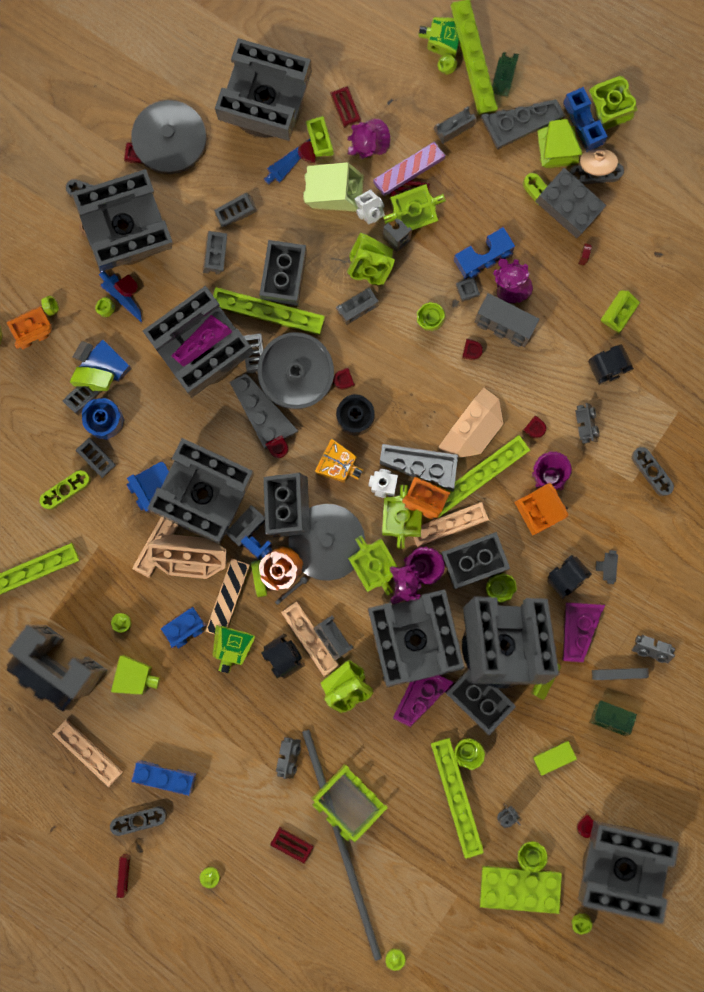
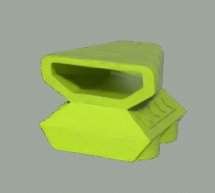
[589,76,638,130]
[537,119,582,168]
[347,233,395,285]
[321,660,374,713]

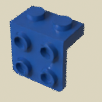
[126,462,169,513]

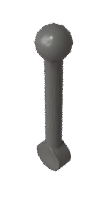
[275,576,308,605]

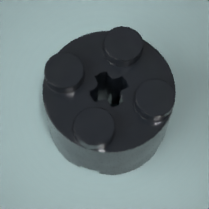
[588,344,634,385]
[336,394,375,436]
[547,555,592,599]
[261,633,305,679]

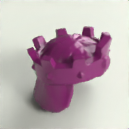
[348,118,391,159]
[494,258,533,303]
[532,451,572,491]
[404,547,445,585]
[390,564,421,605]

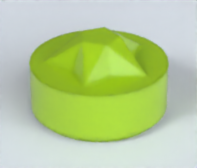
[438,54,457,74]
[41,296,58,316]
[96,297,115,317]
[111,613,132,633]
[200,867,220,888]
[571,913,592,934]
[385,949,405,971]

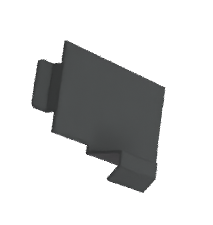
[596,550,618,584]

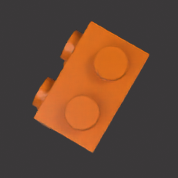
[7,306,52,349]
[402,477,450,519]
[514,483,568,536]

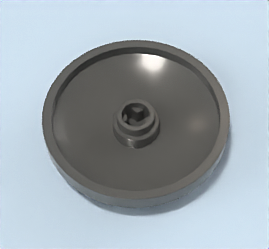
[131,100,207,174]
[257,333,334,409]
[289,504,365,581]

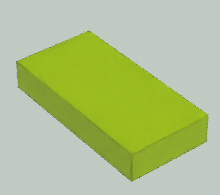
[533,741,577,776]

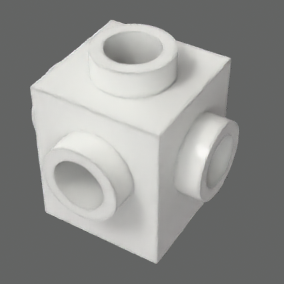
[354,190,385,224]
[368,469,398,498]

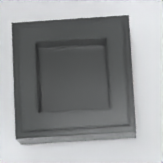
[456,277,480,302]
[72,341,93,362]

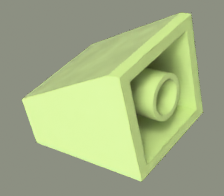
[303,162,364,211]

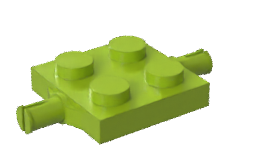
[383,184,446,230]
[382,485,422,549]
[348,535,398,595]

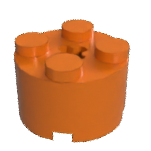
[259,546,303,590]

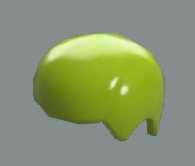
[417,302,445,331]
[486,573,517,603]
[454,738,485,770]
[517,842,548,873]

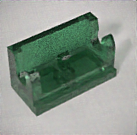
[492,52,519,97]
[589,700,637,737]

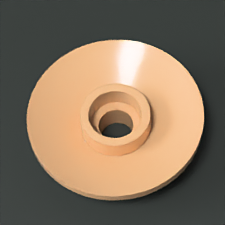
[580,148,618,176]

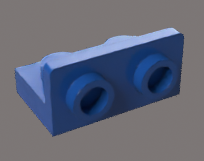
[241,536,272,560]
[161,607,206,649]

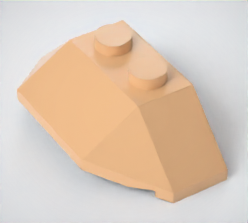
[438,388,504,458]
[148,534,226,579]

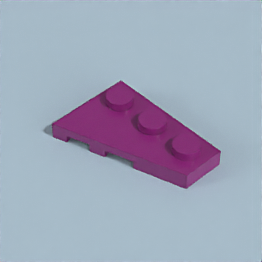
[171,315,232,367]
[562,602,605,662]
[393,675,453,728]

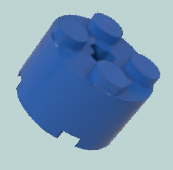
[82,398,124,439]

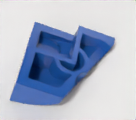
[79,340,132,382]

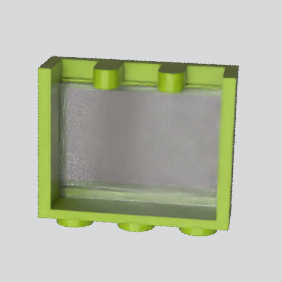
[311,764,388,843]

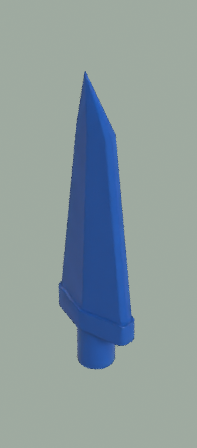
[264,139,311,184]
[99,271,142,323]

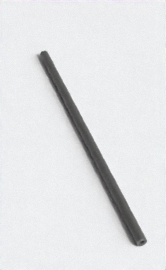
[302,730,382,961]

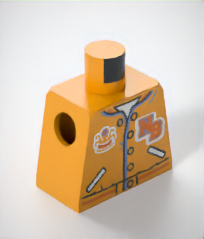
[315,439,363,483]

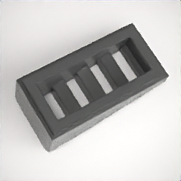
[214,193,258,227]
[243,333,263,373]
[62,386,102,416]
[76,437,116,478]

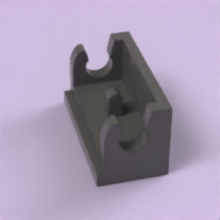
[433,106,476,144]
[383,219,412,253]
[203,231,227,274]
[336,287,379,325]
[226,505,265,547]
[313,616,354,660]

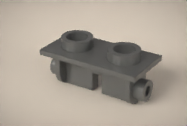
[575,403,599,444]
[632,635,675,663]
[276,737,301,779]
[497,803,521,828]

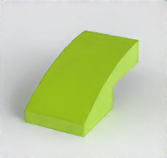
[70,367,114,391]

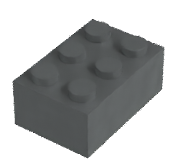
[535,168,606,238]
[260,240,307,306]
[474,293,539,347]
[263,473,310,537]
[440,532,510,589]
[445,668,516,735]

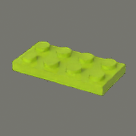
[480,866,562,914]

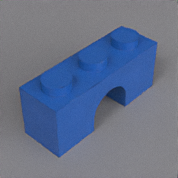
[563,87,607,152]
[454,227,515,279]
[132,760,196,796]

